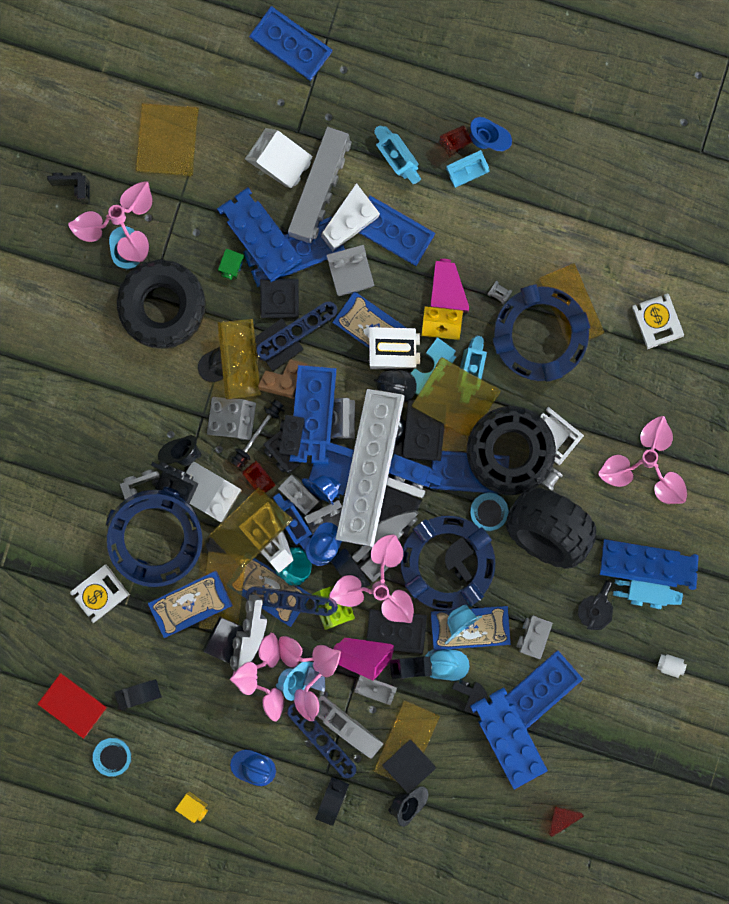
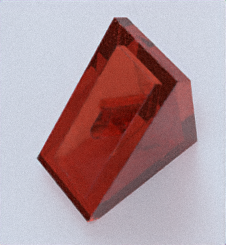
[439,125,472,157]
[241,461,276,497]
[548,806,584,837]

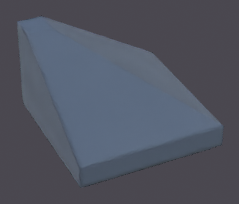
[303,666,325,692]

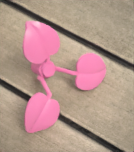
[68,181,152,262]
[598,416,687,504]
[329,534,414,623]
[230,632,284,721]
[278,636,341,721]

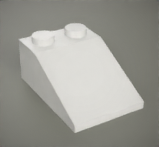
[186,462,242,523]

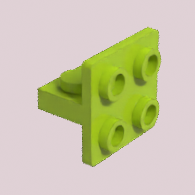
[311,585,355,630]

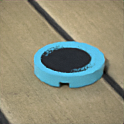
[470,493,509,531]
[93,738,131,776]

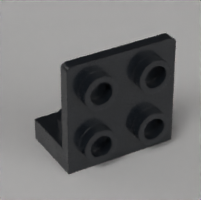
[47,172,90,204]
[151,461,199,504]

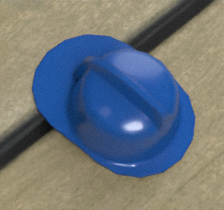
[469,117,512,151]
[302,475,340,505]
[306,522,342,566]
[230,750,276,786]

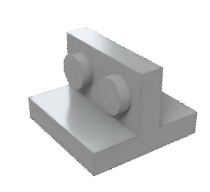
[331,398,355,439]

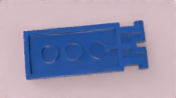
[217,187,302,282]
[243,216,345,287]
[290,365,337,465]
[600,539,699,590]
[470,687,548,789]

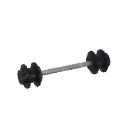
[230,399,285,468]

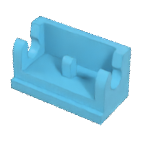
[446,150,489,188]

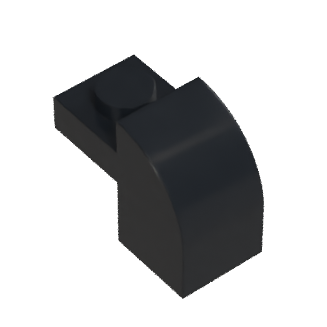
[445,537,474,582]
[331,548,370,588]
[390,656,432,679]
[114,679,162,710]
[452,679,488,717]
[315,777,349,826]

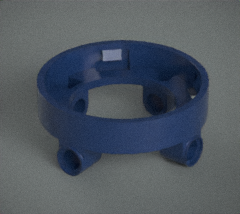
[493,284,590,382]
[106,486,203,587]
[401,516,495,610]

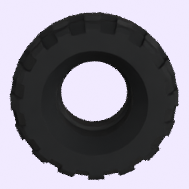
[117,259,206,349]
[467,406,556,495]
[506,488,597,569]

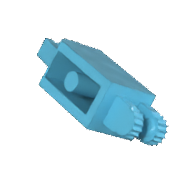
[374,126,421,184]
[456,336,487,404]
[613,579,683,609]

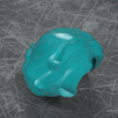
[274,547,312,586]

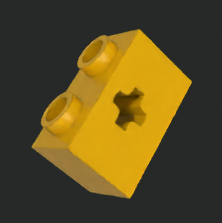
[421,306,463,340]
[175,791,208,823]

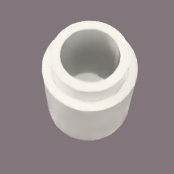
[657,654,687,678]

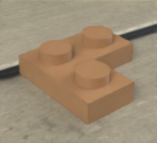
[258,359,308,399]

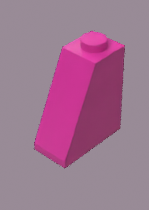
[431,259,469,313]
[333,637,394,681]

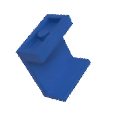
[309,443,354,498]

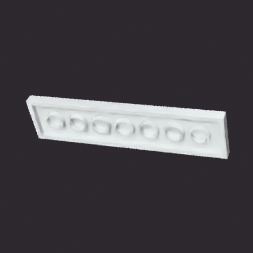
[336,389,405,547]

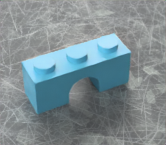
[411,337,456,399]

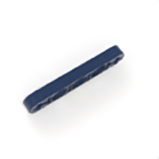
[256,302,337,361]
[246,586,338,616]
[288,703,356,778]

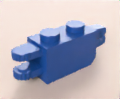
[389,454,443,487]
[273,493,313,551]

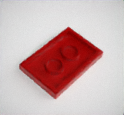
[38,673,107,739]

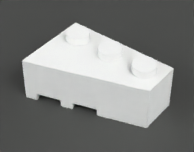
[321,183,380,251]
[240,503,293,573]

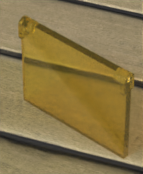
[136,103,199,176]
[412,357,501,437]
[209,488,293,569]

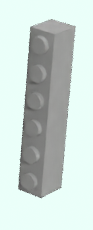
[288,127,352,244]

